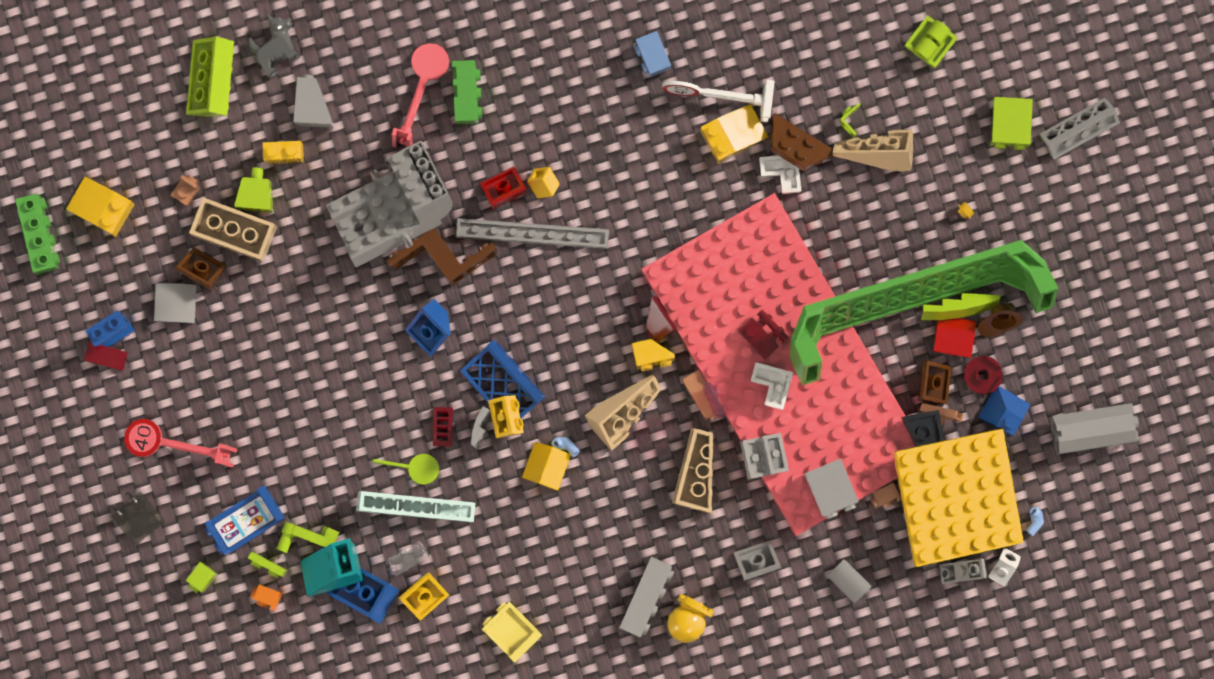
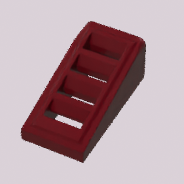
[433,407,454,447]

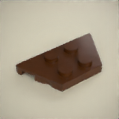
[771,113,834,171]

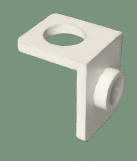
[988,548,1021,586]

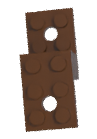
[387,228,498,287]

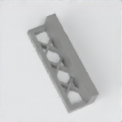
[1039,98,1120,159]

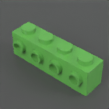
[15,193,60,275]

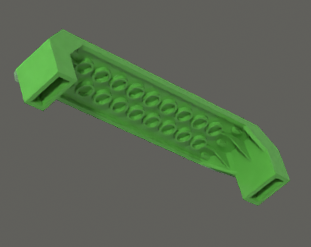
[789,240,1058,386]

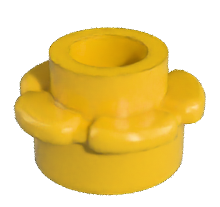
[958,202,975,219]

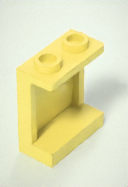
[482,602,542,663]

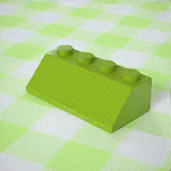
[186,37,234,117]

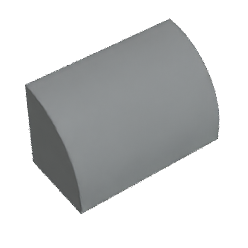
[827,559,872,603]

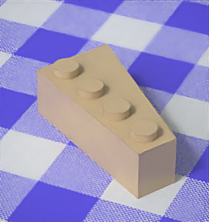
[672,428,713,513]

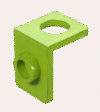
[839,103,861,138]

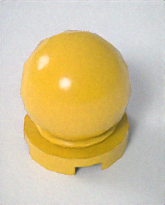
[667,593,714,643]

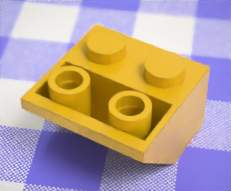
[632,339,675,372]

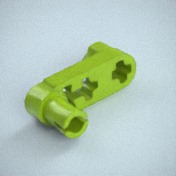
[276,521,340,553]

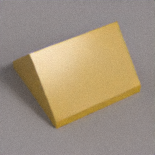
[522,442,571,491]
[399,572,449,621]

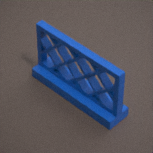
[460,340,546,419]

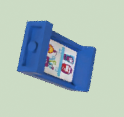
[204,485,286,556]

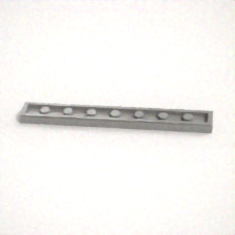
[455,218,609,249]

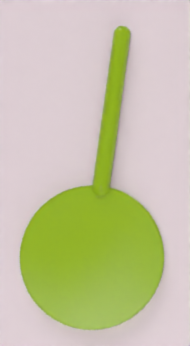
[373,454,439,485]

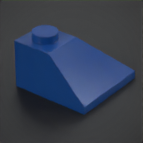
[405,299,451,357]
[977,386,1030,437]

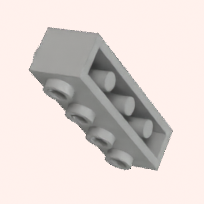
[620,557,674,638]

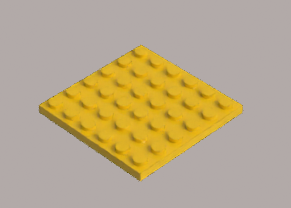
[893,429,1024,567]

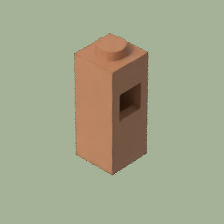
[682,370,723,421]

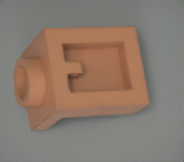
[171,175,200,207]

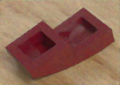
[84,342,128,371]

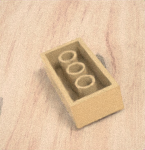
[189,198,277,263]

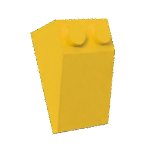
[700,104,768,164]
[66,177,135,237]

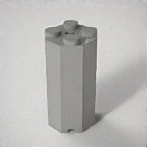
[1050,403,1139,455]

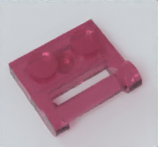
[702,382,726,418]

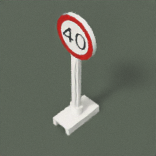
[662,80,774,122]

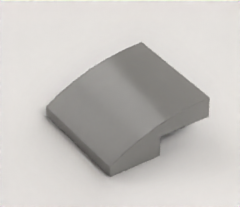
[153,283,196,324]
[471,406,491,449]
[740,433,789,480]

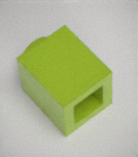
[186,562,217,593]

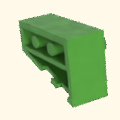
[452,60,482,124]

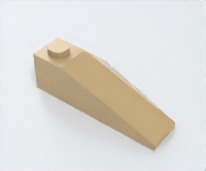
[833,130,913,172]
[585,375,661,450]

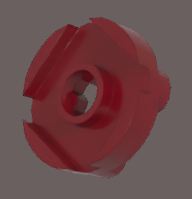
[964,356,1002,395]

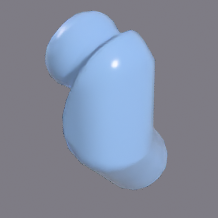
[551,437,580,457]
[1025,507,1044,536]

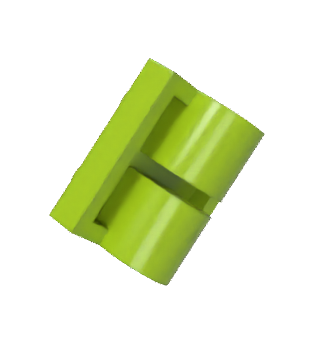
[904,15,958,69]

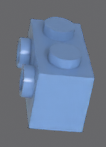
[634,31,671,78]

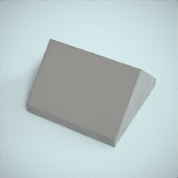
[734,540,781,581]

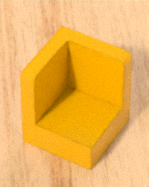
[527,167,559,198]

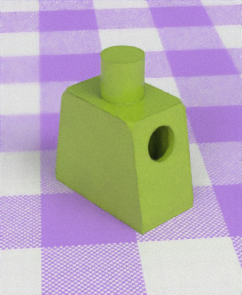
[234,167,273,213]

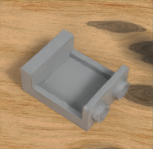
[804,459,859,519]

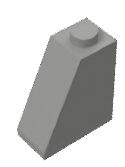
[293,75,334,128]

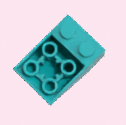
[300,538,363,597]

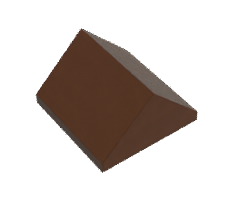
[175,247,226,291]
[917,360,951,405]

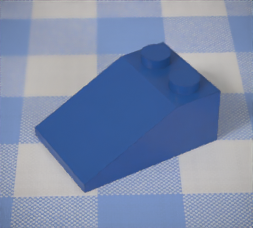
[327,568,400,624]

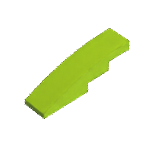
[921,293,1000,320]

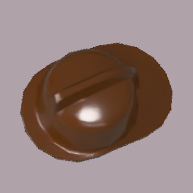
[978,303,1023,337]

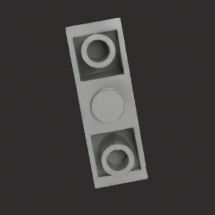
[939,559,987,584]

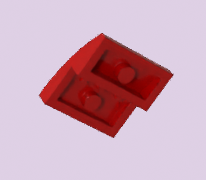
[933,318,976,359]

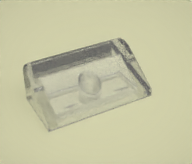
[387,541,430,577]

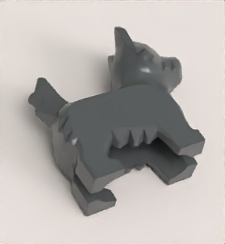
[247,14,300,79]

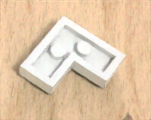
[759,156,801,194]
[750,362,793,410]

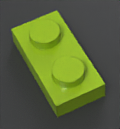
[248,551,287,578]

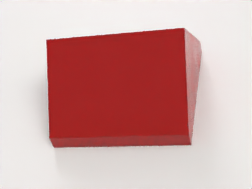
[480,167,527,209]

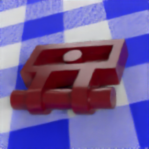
[739,309,789,360]

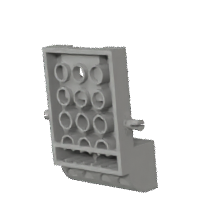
[326,141,453,267]

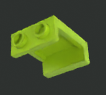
[990,97,1033,150]

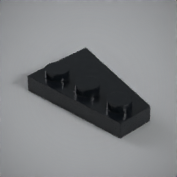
[901,410,944,447]

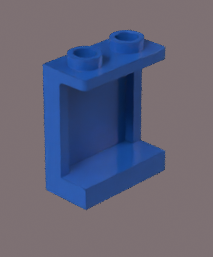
[85,310,136,347]

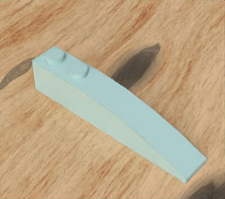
[356,491,475,522]

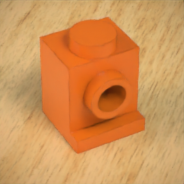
[251,585,282,611]

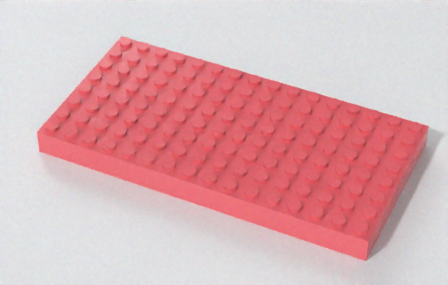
[642,193,916,537]

